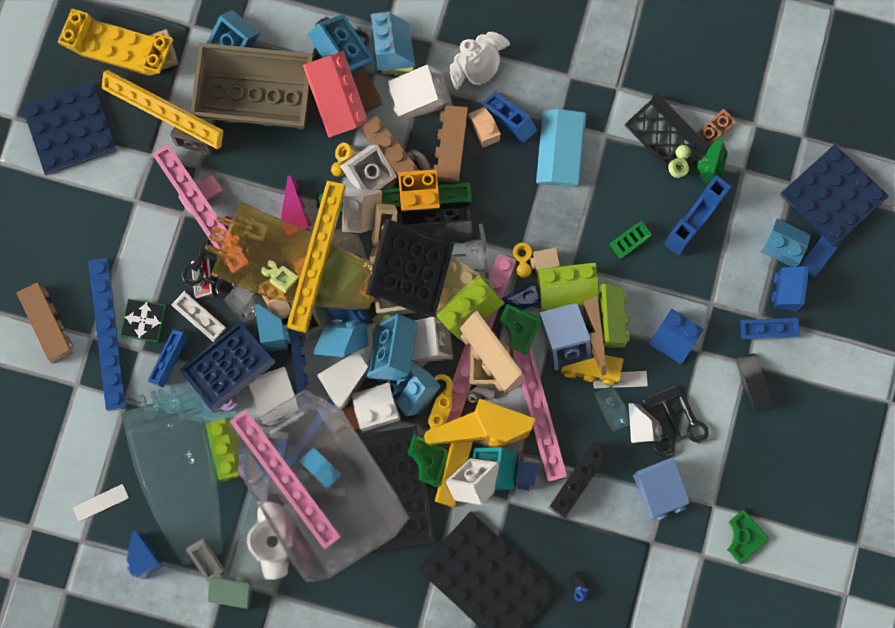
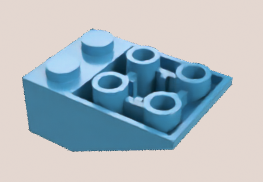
[376,360,441,416]

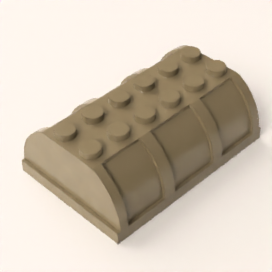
[190,43,313,130]

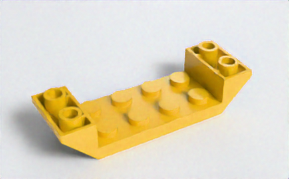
[58,9,173,75]

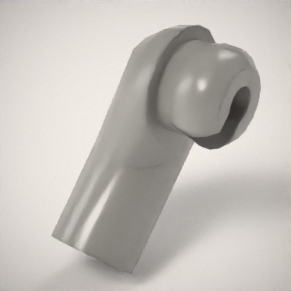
[407,150,431,171]
[467,386,496,403]

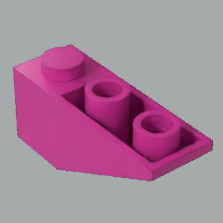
[281,176,312,240]

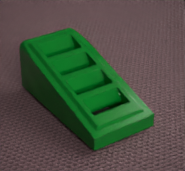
[609,221,652,259]

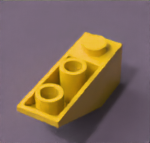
[561,355,623,386]

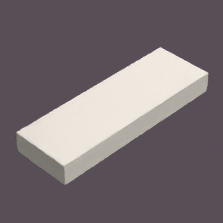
[172,291,227,342]

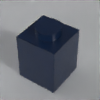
[514,460,539,491]

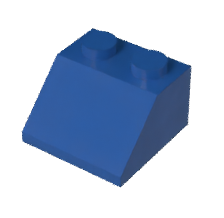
[772,266,809,312]
[649,309,704,365]
[127,531,164,579]

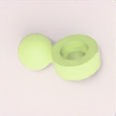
[669,145,691,178]

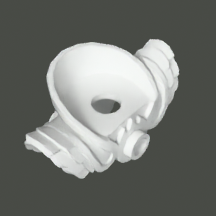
[450,32,510,90]
[247,503,291,580]

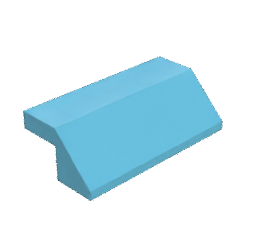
[536,109,586,187]

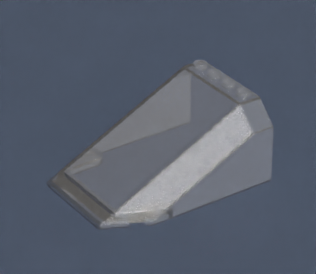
[238,390,409,583]

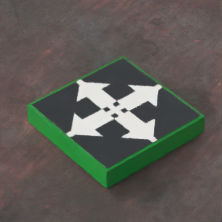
[120,299,166,343]

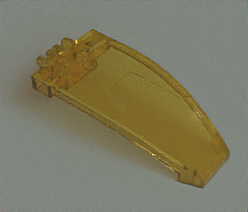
[205,202,373,309]

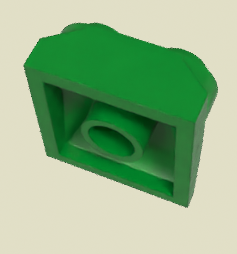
[698,138,728,184]

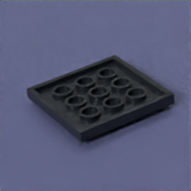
[366,219,454,318]

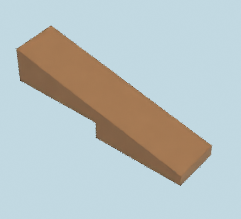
[583,297,606,376]

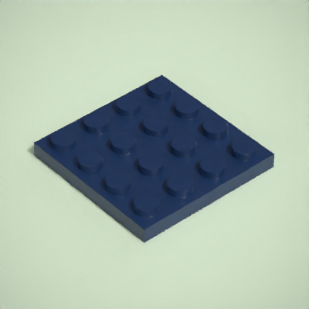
[22,81,117,176]
[780,144,889,247]
[180,322,275,413]

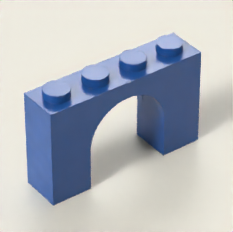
[664,175,731,256]

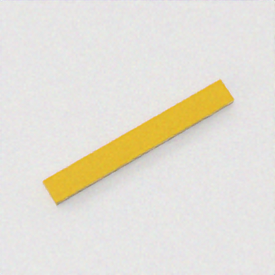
[102,70,224,149]
[287,181,347,333]

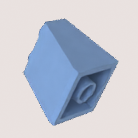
[540,303,591,370]
[633,457,689,521]

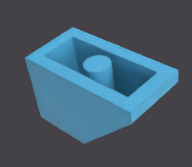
[299,448,341,489]

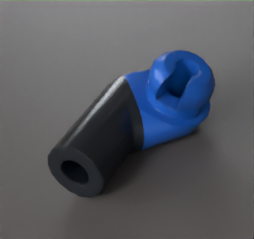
[570,572,589,602]

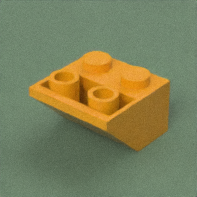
[398,169,440,213]

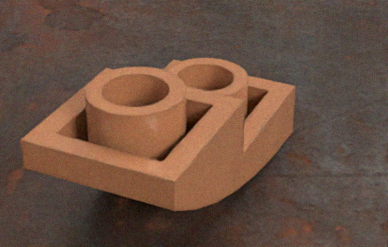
[696,109,736,146]

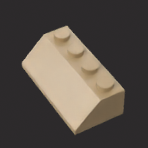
[460,311,525,394]

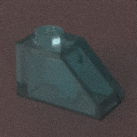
[594,386,630,431]

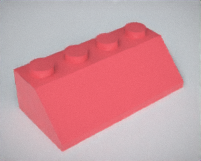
[303,51,368,137]

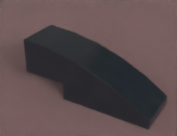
[735,353,773,412]

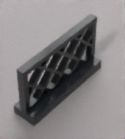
[624,93,709,179]

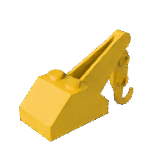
[424,374,535,448]

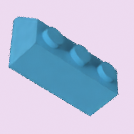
[371,12,415,70]
[308,14,374,74]
[255,304,291,353]
[367,314,417,380]

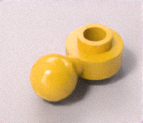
[331,143,355,177]
[513,243,532,278]

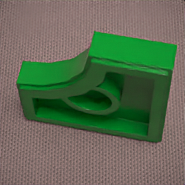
[499,304,542,355]
[408,435,449,487]
[727,509,770,565]

